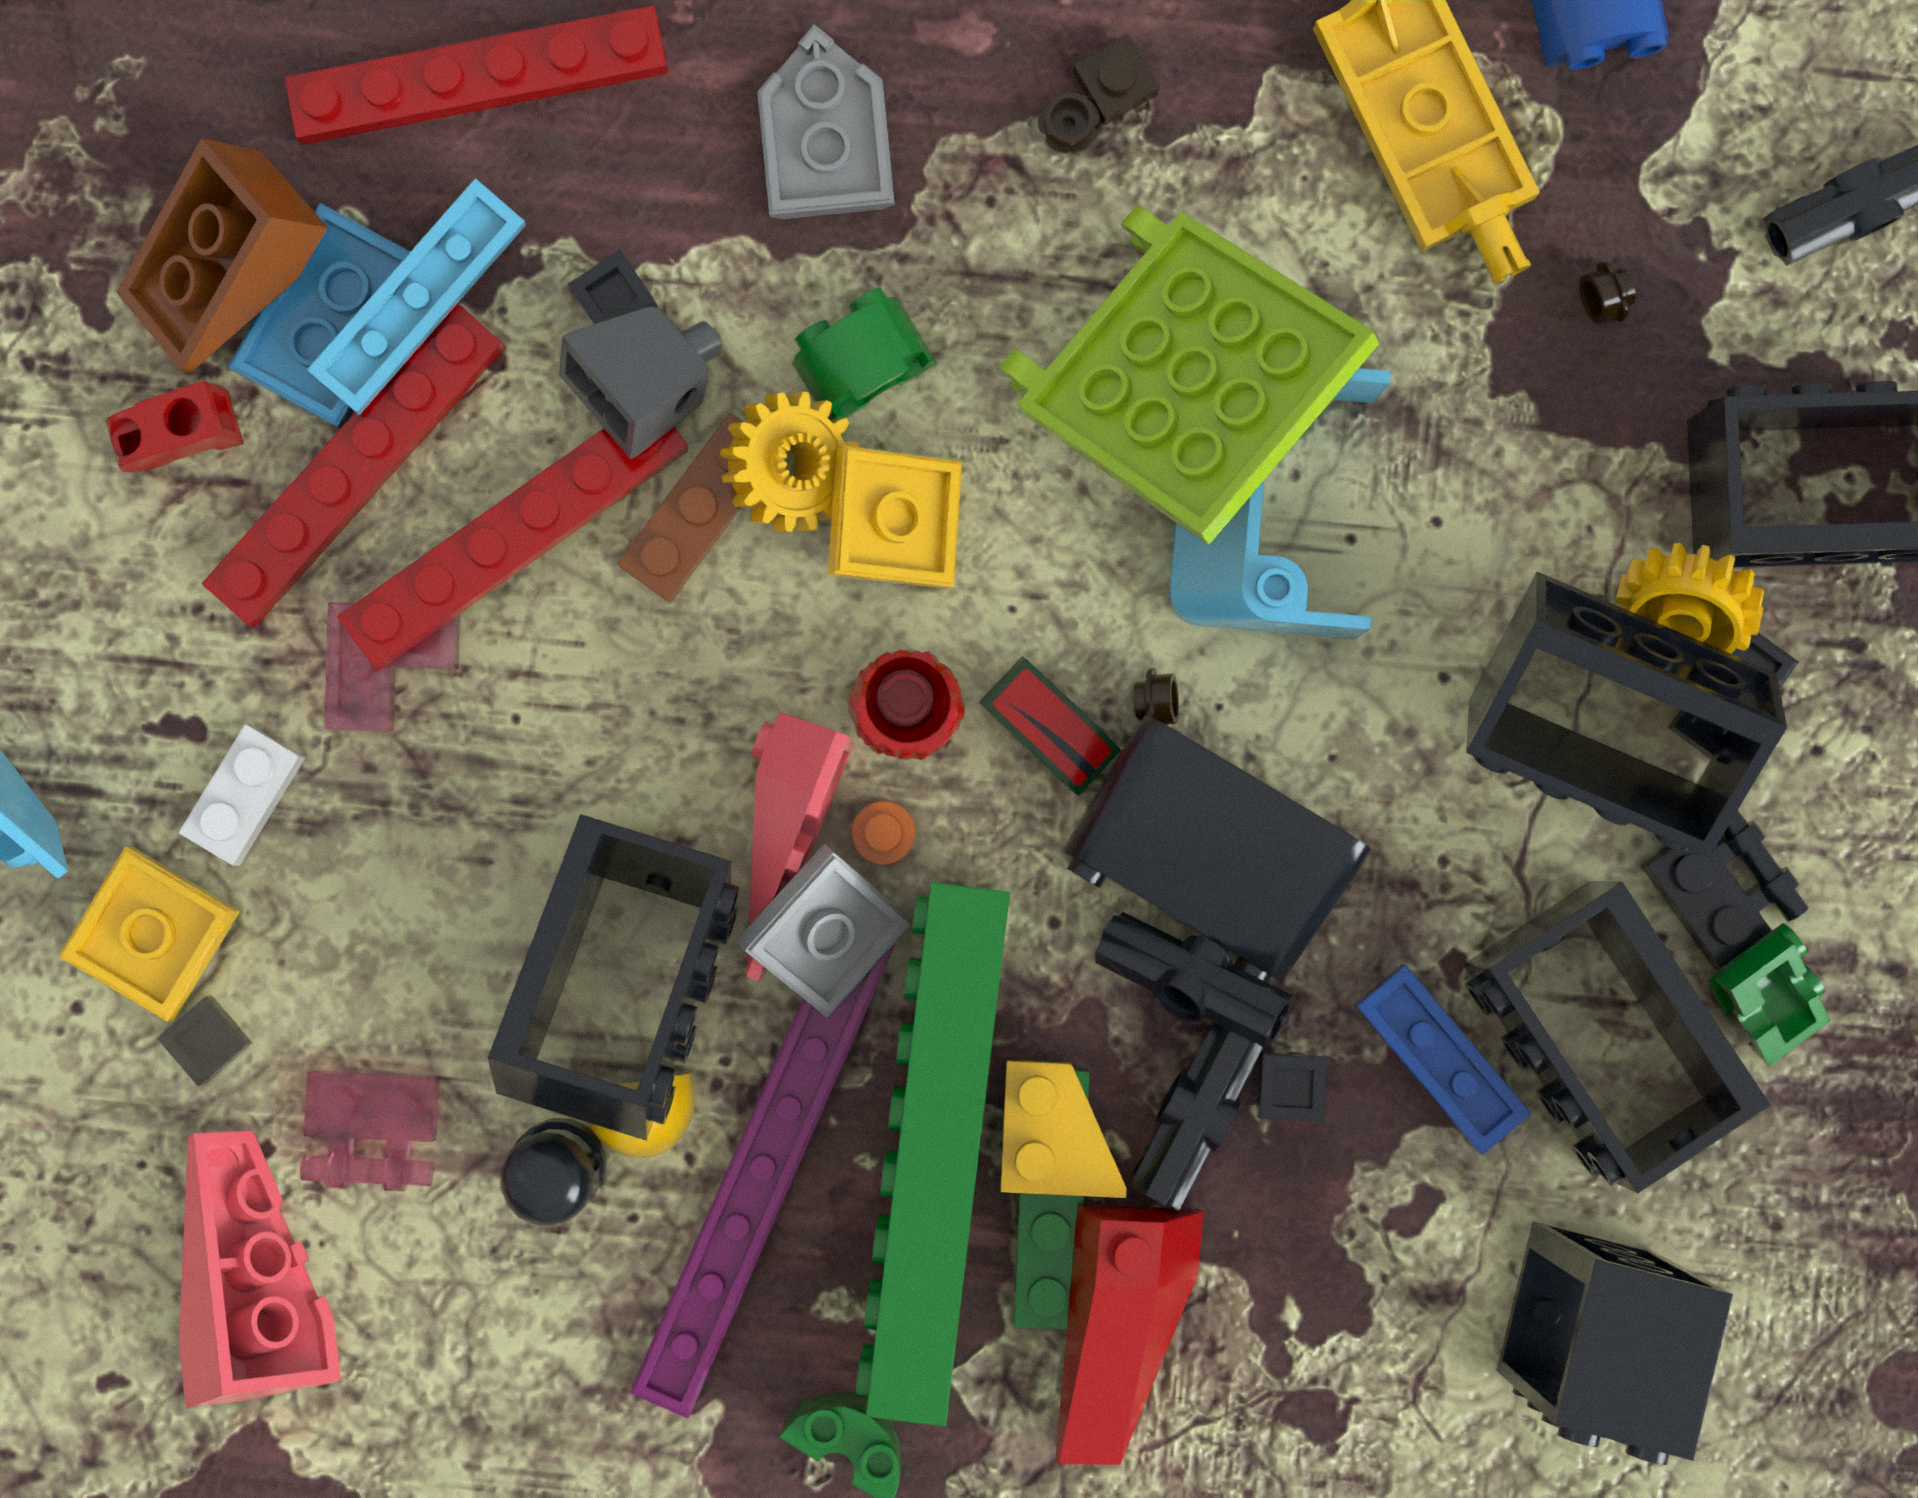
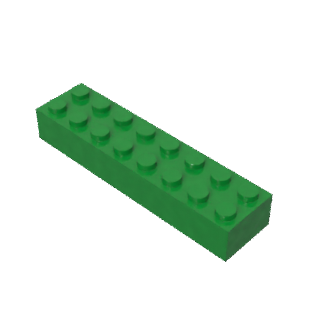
[856,882,1010,1426]

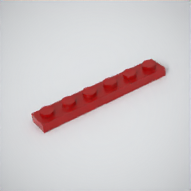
[285,5,669,145]
[201,303,507,628]
[337,427,688,672]

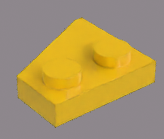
[1000,1059,1127,1198]

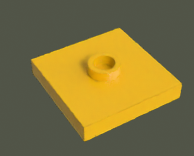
[827,446,962,589]
[58,846,240,1022]

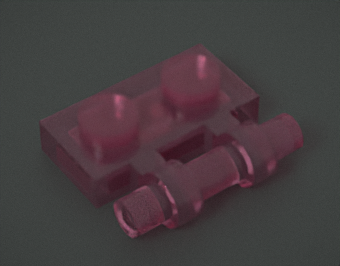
[300,1070,440,1192]

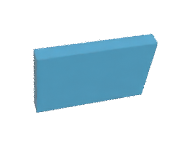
[228,203,410,429]

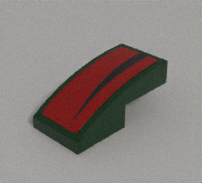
[979,657,1121,796]

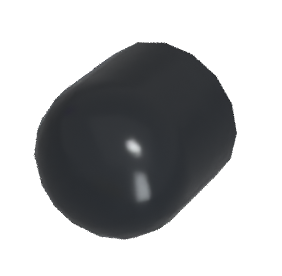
[500,1118,607,1226]

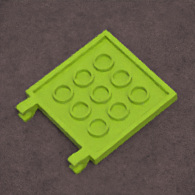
[998,205,1379,545]

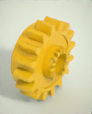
[720,391,860,532]
[1615,543,1764,654]

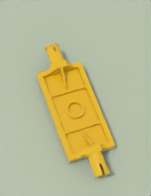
[1313,0,1540,284]

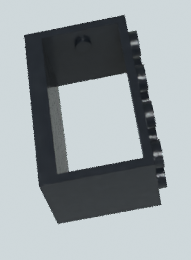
[1687,381,1918,569]
[1466,571,1787,857]
[488,814,739,1141]
[1463,881,1771,1194]
[1496,1221,1733,1465]

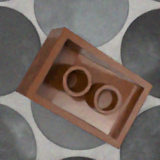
[116,138,328,372]

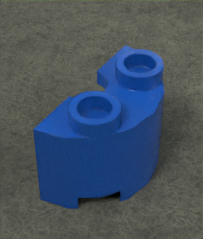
[1532,0,1670,70]

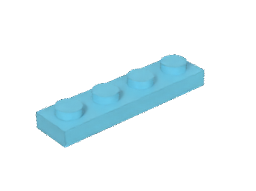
[307,178,526,415]

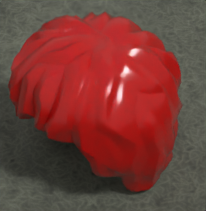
[847,650,965,760]

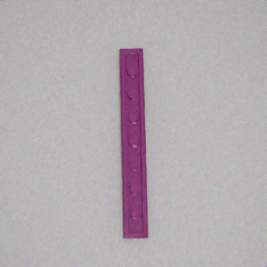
[629,944,895,1419]

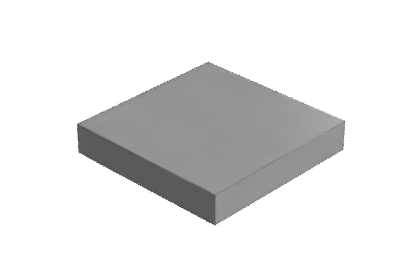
[736,843,913,1018]

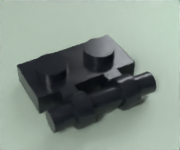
[1641,810,1809,970]

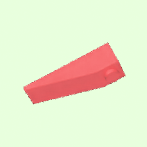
[746,712,854,981]
[179,1130,341,1408]

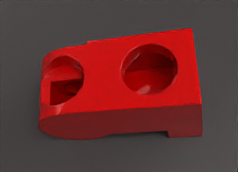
[105,380,244,472]

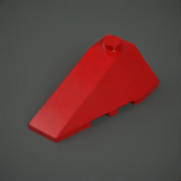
[1055,1204,1204,1465]

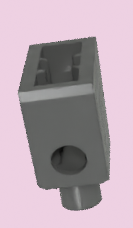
[559,306,721,459]

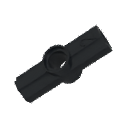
[1763,145,1918,266]
[1095,912,1293,1048]
[1129,1022,1263,1211]

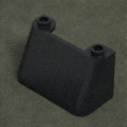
[1061,715,1371,983]

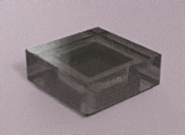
[157,995,253,1087]

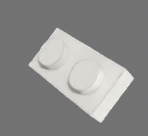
[179,724,306,866]

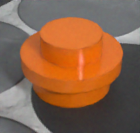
[852,801,915,865]

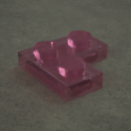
[324,602,460,732]

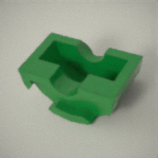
[792,288,938,420]
[1707,923,1830,1067]
[779,1391,901,1498]

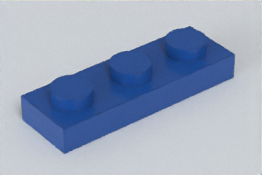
[1353,964,1532,1155]

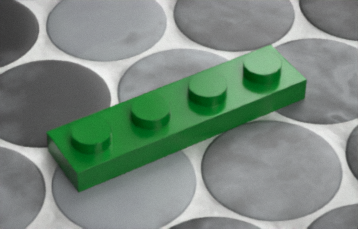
[1013,1069,1089,1330]

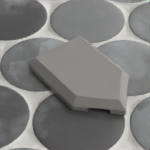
[757,24,895,219]

